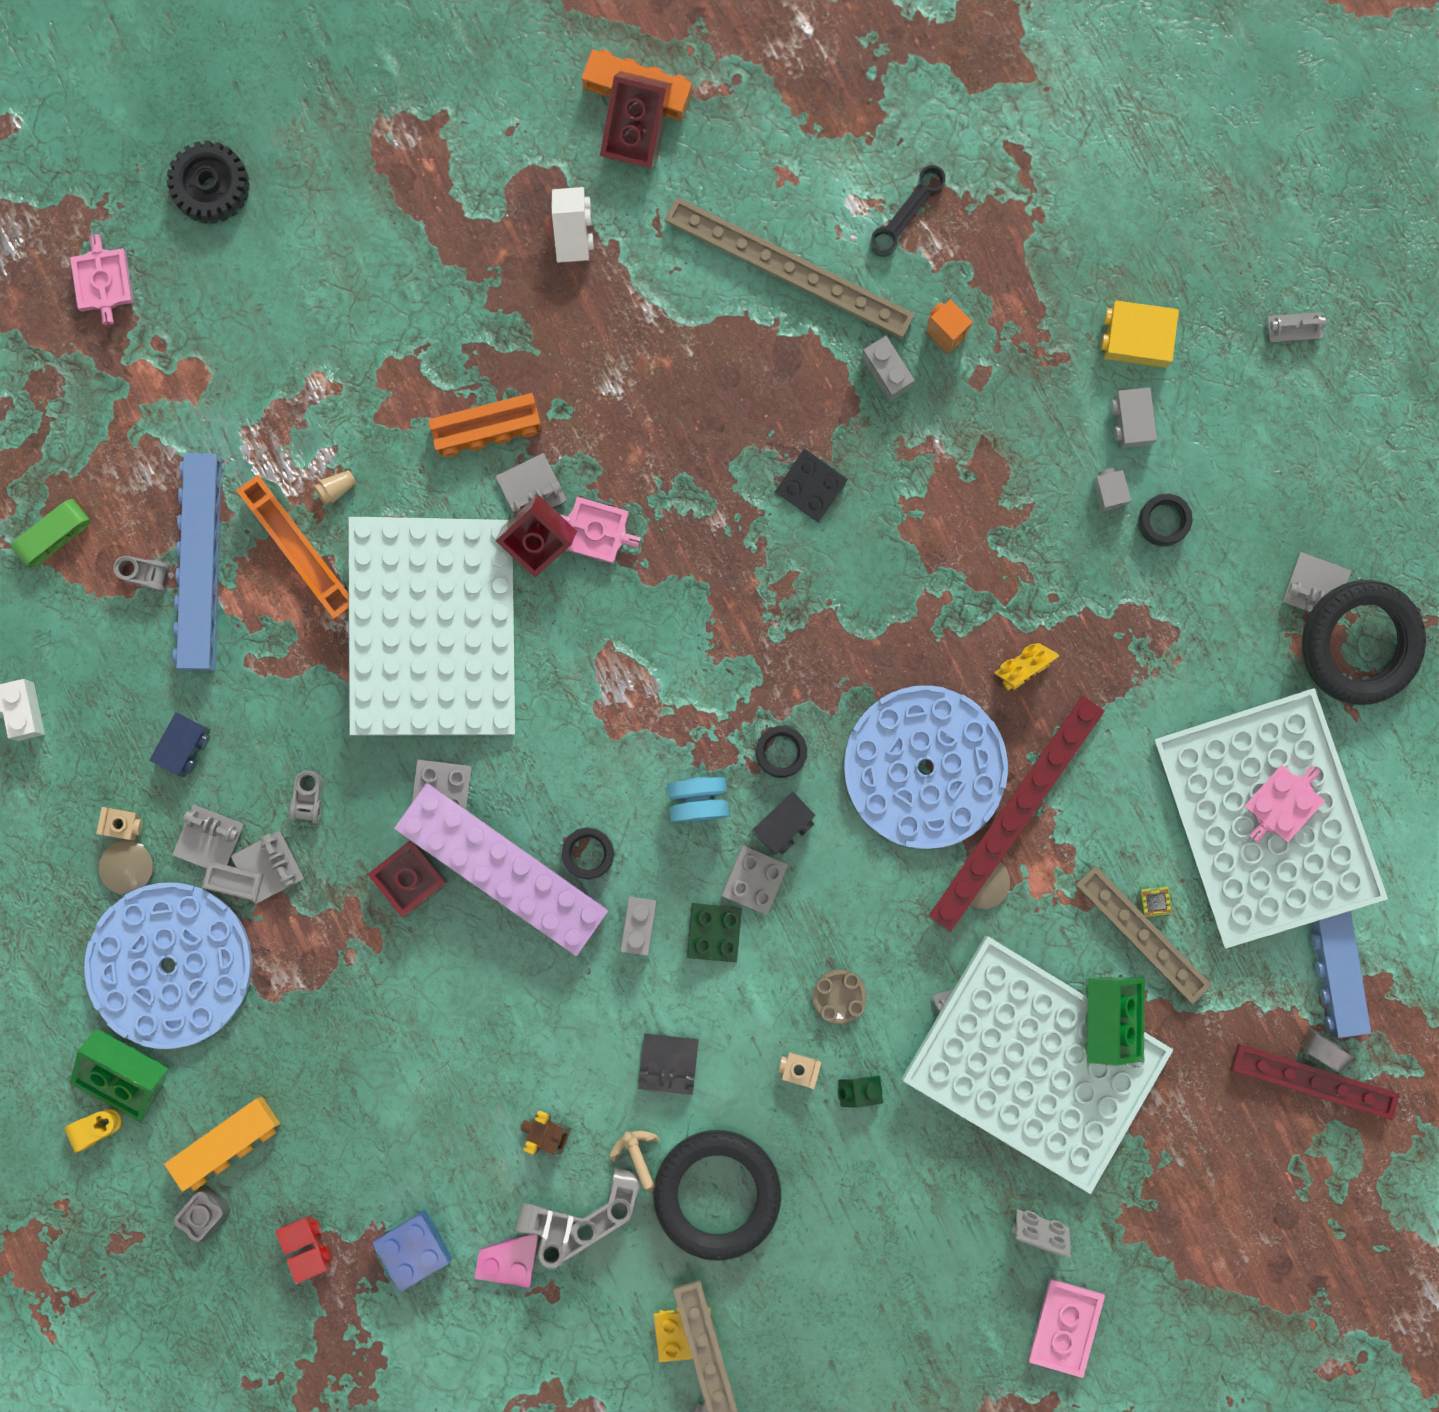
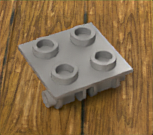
[496,453,567,515]
[1282,552,1351,612]
[412,759,471,809]
[172,804,244,869]
[231,830,304,905]
[721,845,788,915]
[1010,1209,1071,1259]

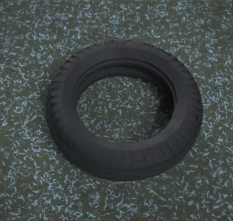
[1302,580,1426,705]
[653,1130,781,1261]

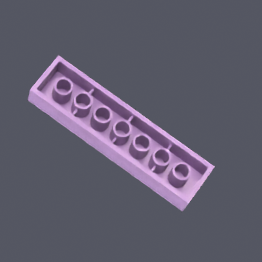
[394,783,608,956]

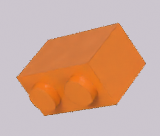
[926,299,973,354]

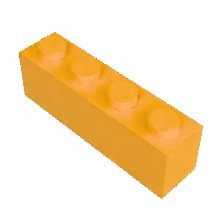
[164,1097,281,1192]

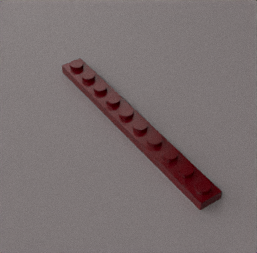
[927,695,1105,932]

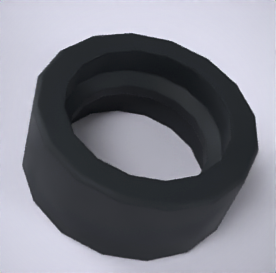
[1138,493,1193,547]
[756,726,807,778]
[562,827,614,880]

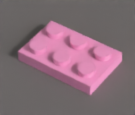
[1028,1278,1105,1378]

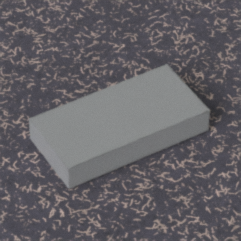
[202,861,264,901]

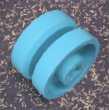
[667,777,730,823]

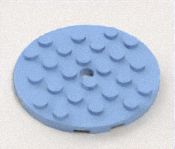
[844,686,1008,849]
[84,882,252,1049]

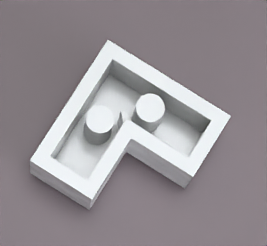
[552,187,594,262]
[0,679,45,741]

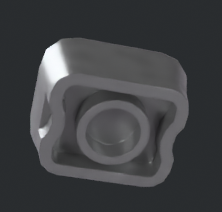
[1301,1027,1355,1073]
[174,1186,230,1242]

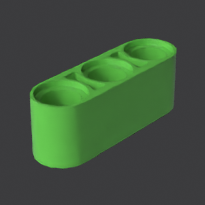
[11,499,91,569]

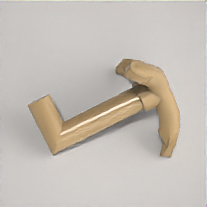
[610,1130,659,1193]

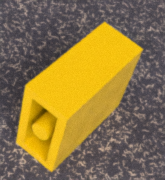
[1101,300,1179,368]

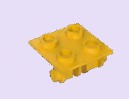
[994,643,1059,691]
[654,1308,711,1362]

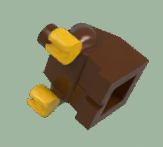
[520,1111,571,1155]

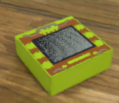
[1139,887,1172,917]

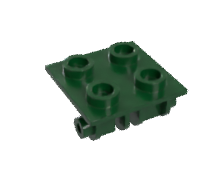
[687,903,742,963]

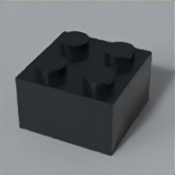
[752,792,816,855]

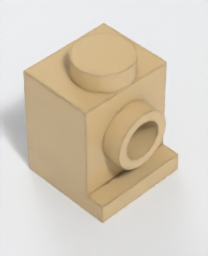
[96,807,143,841]
[778,1051,821,1089]

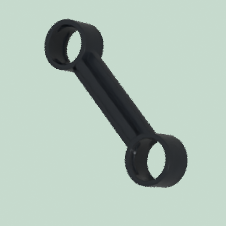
[870,165,946,257]

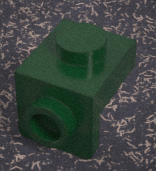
[838,1076,883,1108]

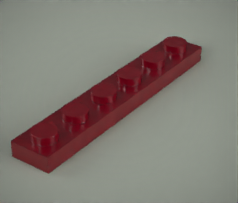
[1230,1044,1400,1121]

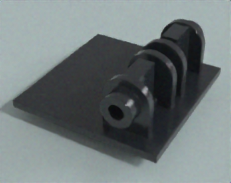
[775,448,848,523]
[638,1033,699,1095]

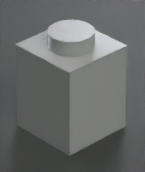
[1092,468,1131,512]

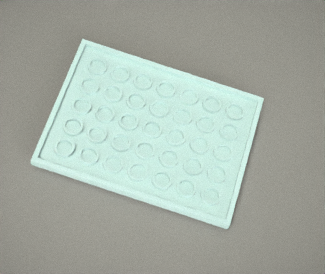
[348,517,515,736]
[1155,688,1388,949]
[901,936,1173,1194]

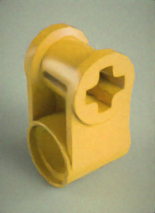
[63,1109,122,1153]

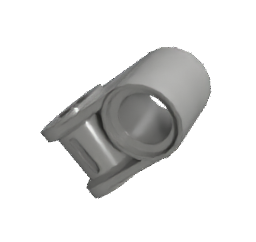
[113,556,170,592]
[289,771,324,824]

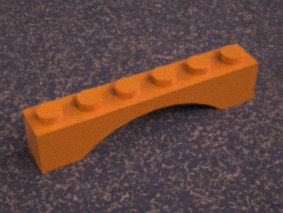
[236,475,349,624]

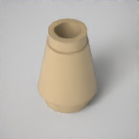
[314,470,356,505]

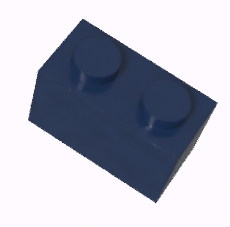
[149,712,211,777]

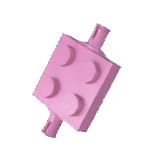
[70,234,134,325]
[561,497,641,564]
[1244,765,1325,843]

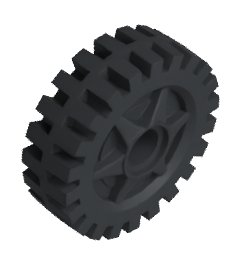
[167,140,250,224]

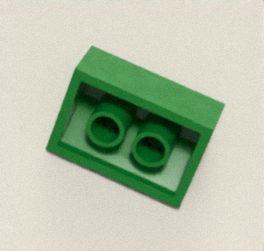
[1085,977,1145,1066]
[70,1028,168,1123]

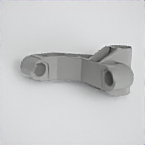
[515,1168,641,1268]

